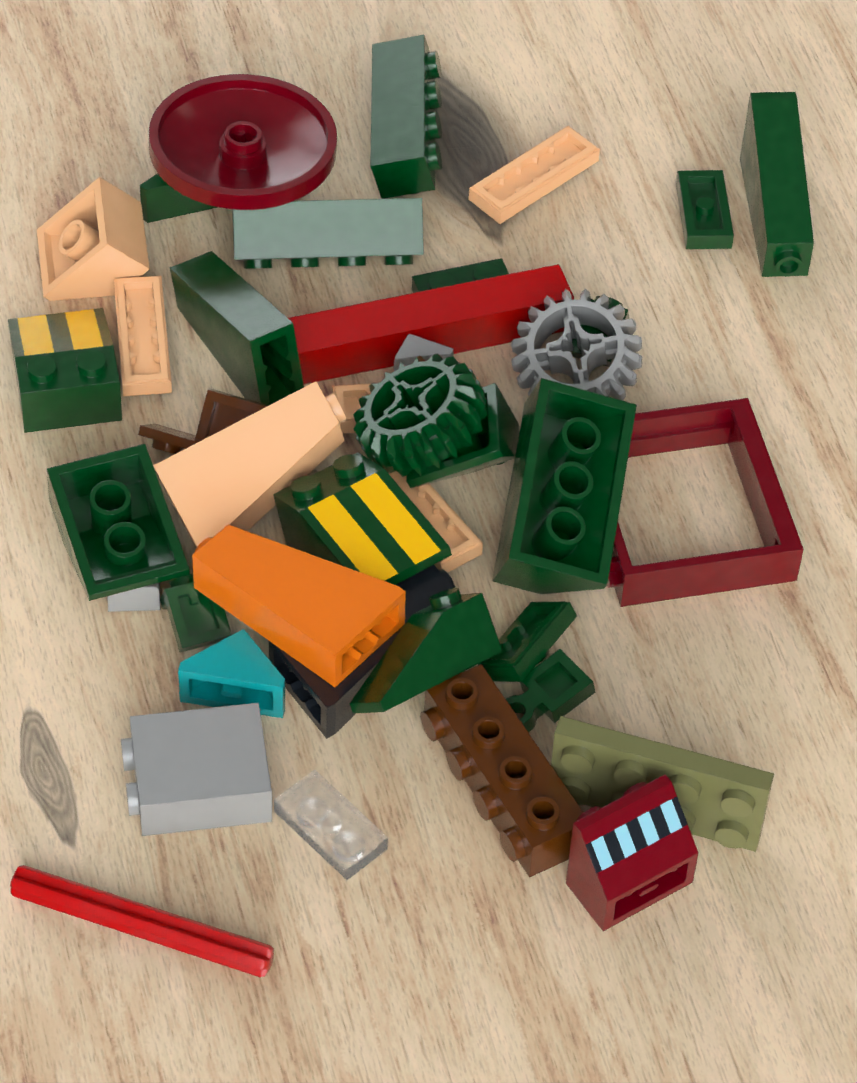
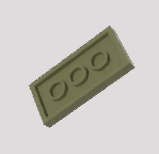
[551,716,774,852]

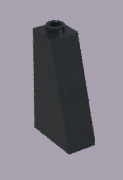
[269,565,455,739]

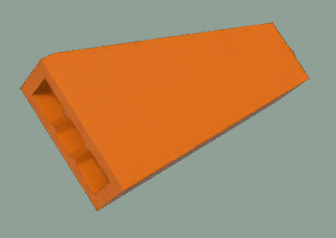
[192,524,406,687]

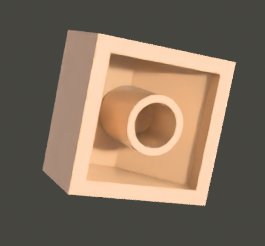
[37,177,150,301]

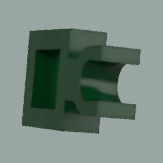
[506,649,595,733]

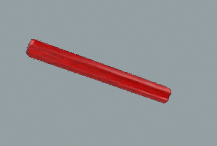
[10,865,274,977]

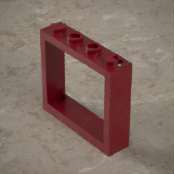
[607,398,804,607]

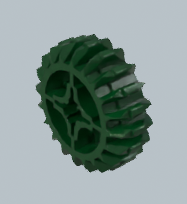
[353,353,488,477]

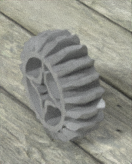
[511,288,642,401]

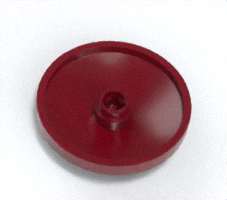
[149,74,337,210]

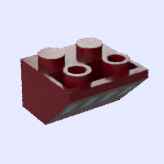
[566,774,699,931]

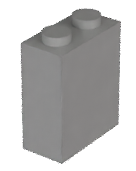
[121,703,272,836]

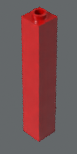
[288,264,574,384]

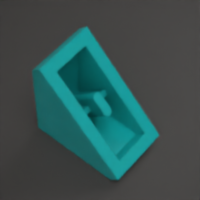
[178,629,285,718]

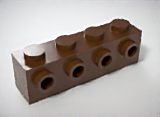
[420,664,583,878]

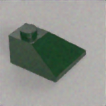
[406,383,519,488]

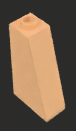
[153,381,346,548]

